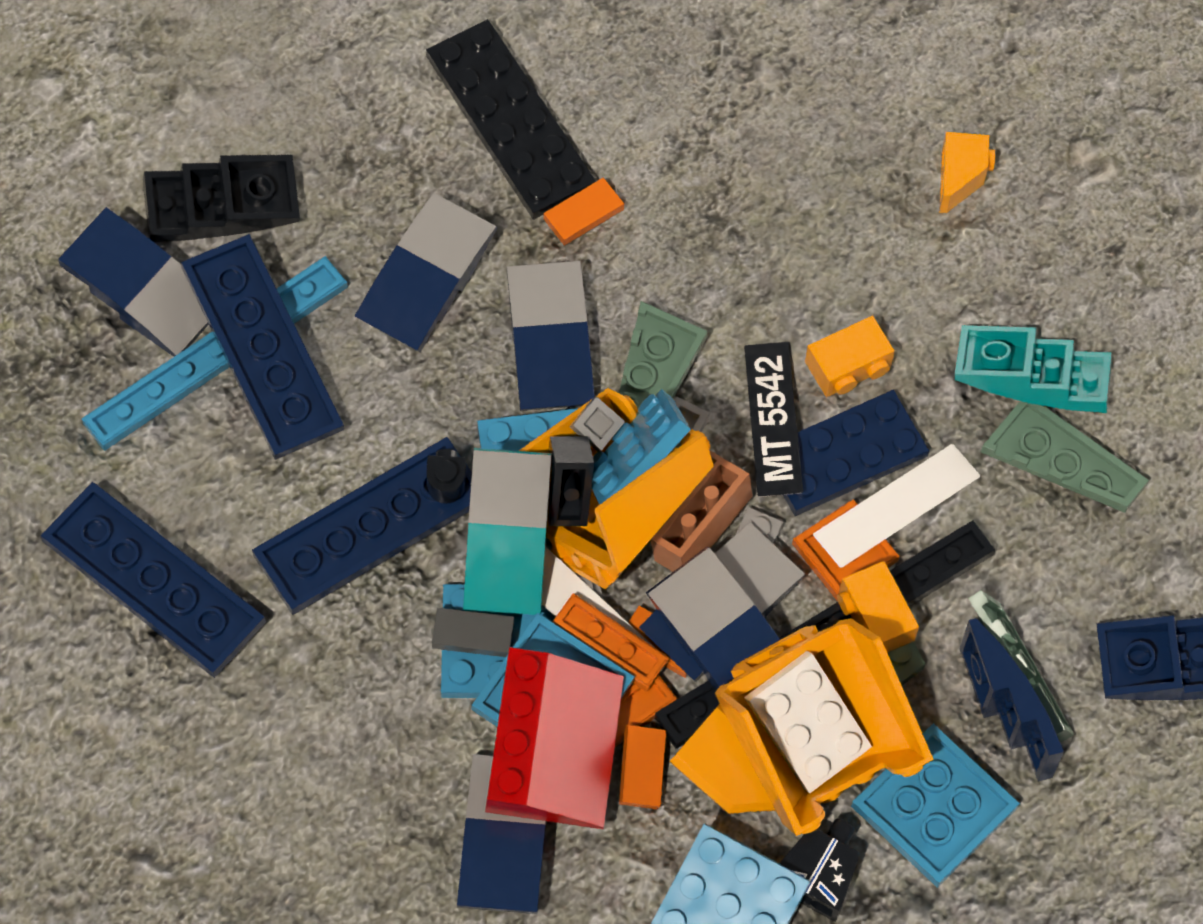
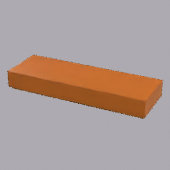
[552,593,669,692]

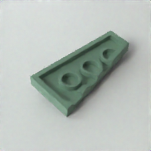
[619,301,707,415]
[981,401,1149,513]
[968,590,1074,742]

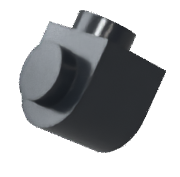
[427,449,466,504]

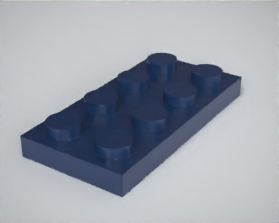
[783,389,929,516]

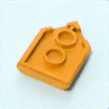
[669,704,776,814]

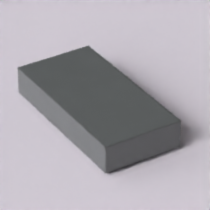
[432,608,514,657]

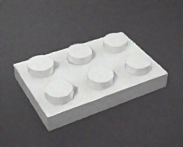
[744,651,872,793]

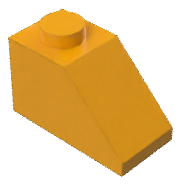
[939,132,995,213]

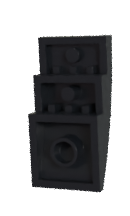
[143,155,300,242]

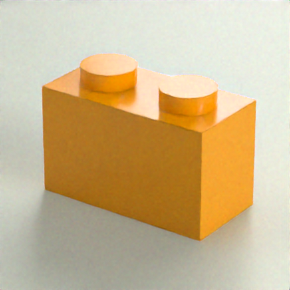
[805,315,895,398]
[837,561,919,653]

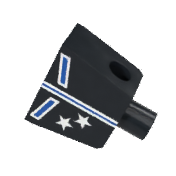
[779,819,860,922]

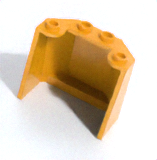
[519,388,714,589]
[715,618,934,836]

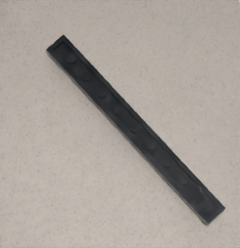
[654,520,995,749]

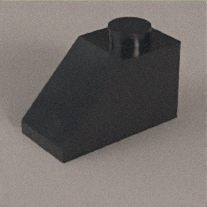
[548,436,594,526]

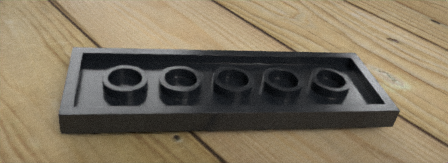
[426,19,596,220]

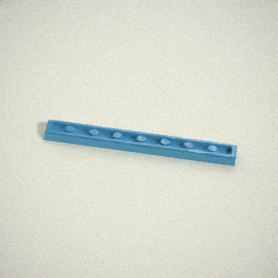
[82,256,348,451]

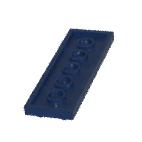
[181,234,344,460]
[252,437,472,615]
[40,482,266,678]

